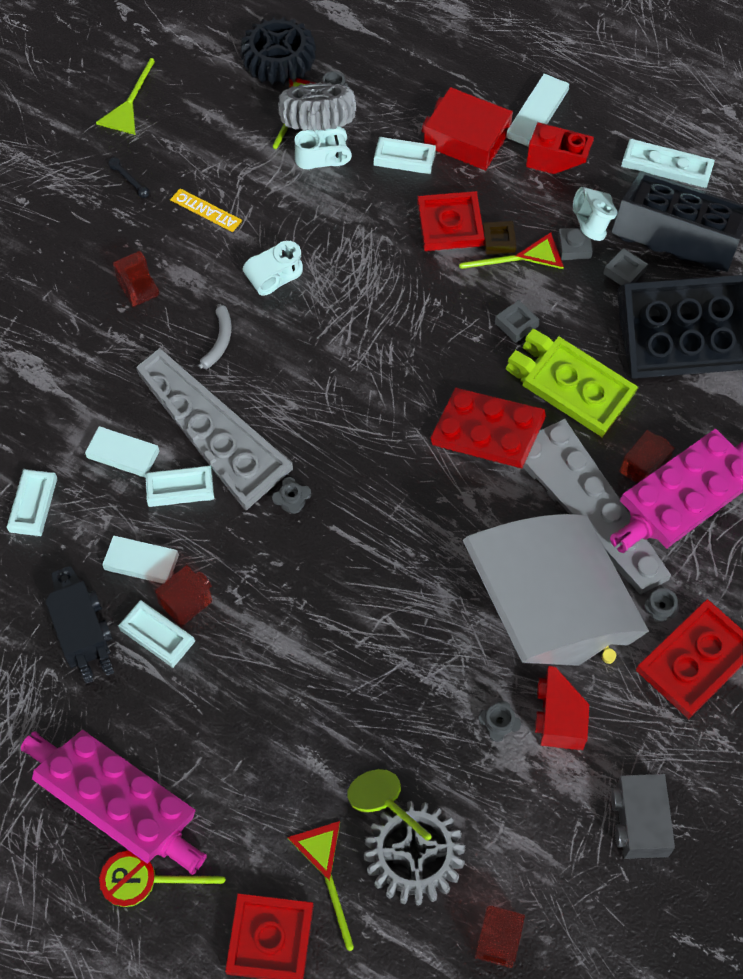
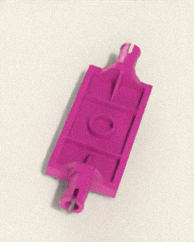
[610,428,743,553]
[21,729,207,875]

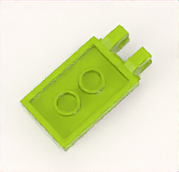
[506,328,638,438]

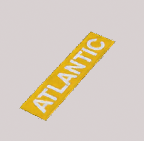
[170,188,243,232]

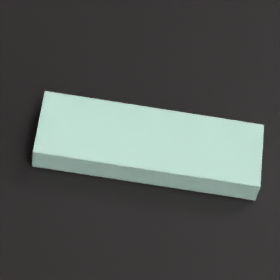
[506,74,569,147]
[621,139,715,188]

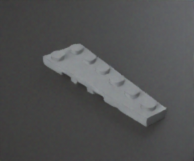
[136,348,293,510]
[523,419,671,595]

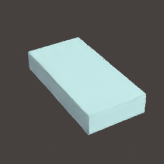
[374,137,436,174]
[85,426,159,478]
[145,465,214,507]
[7,469,57,536]
[103,535,179,585]
[118,600,195,668]

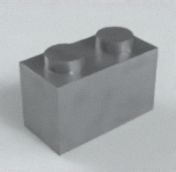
[611,774,675,859]

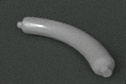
[198,304,232,369]

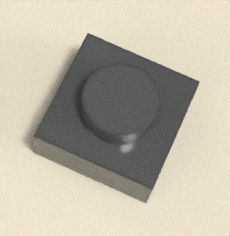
[558,228,593,260]
[604,248,648,286]
[495,300,540,343]

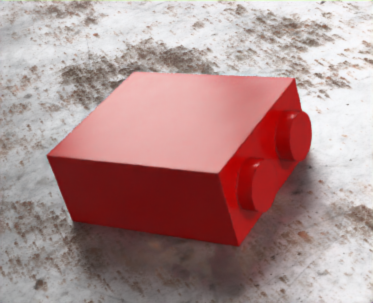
[422,87,513,171]

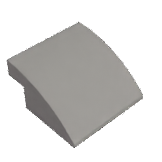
[463,514,649,666]

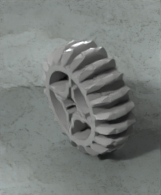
[278,82,356,132]
[364,801,465,905]

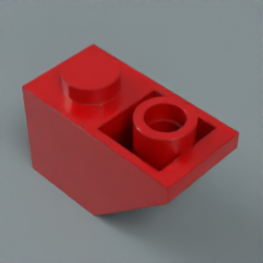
[526,122,594,174]
[535,666,589,750]

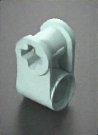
[295,127,352,169]
[573,187,618,241]
[243,241,303,296]

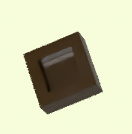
[483,221,516,254]

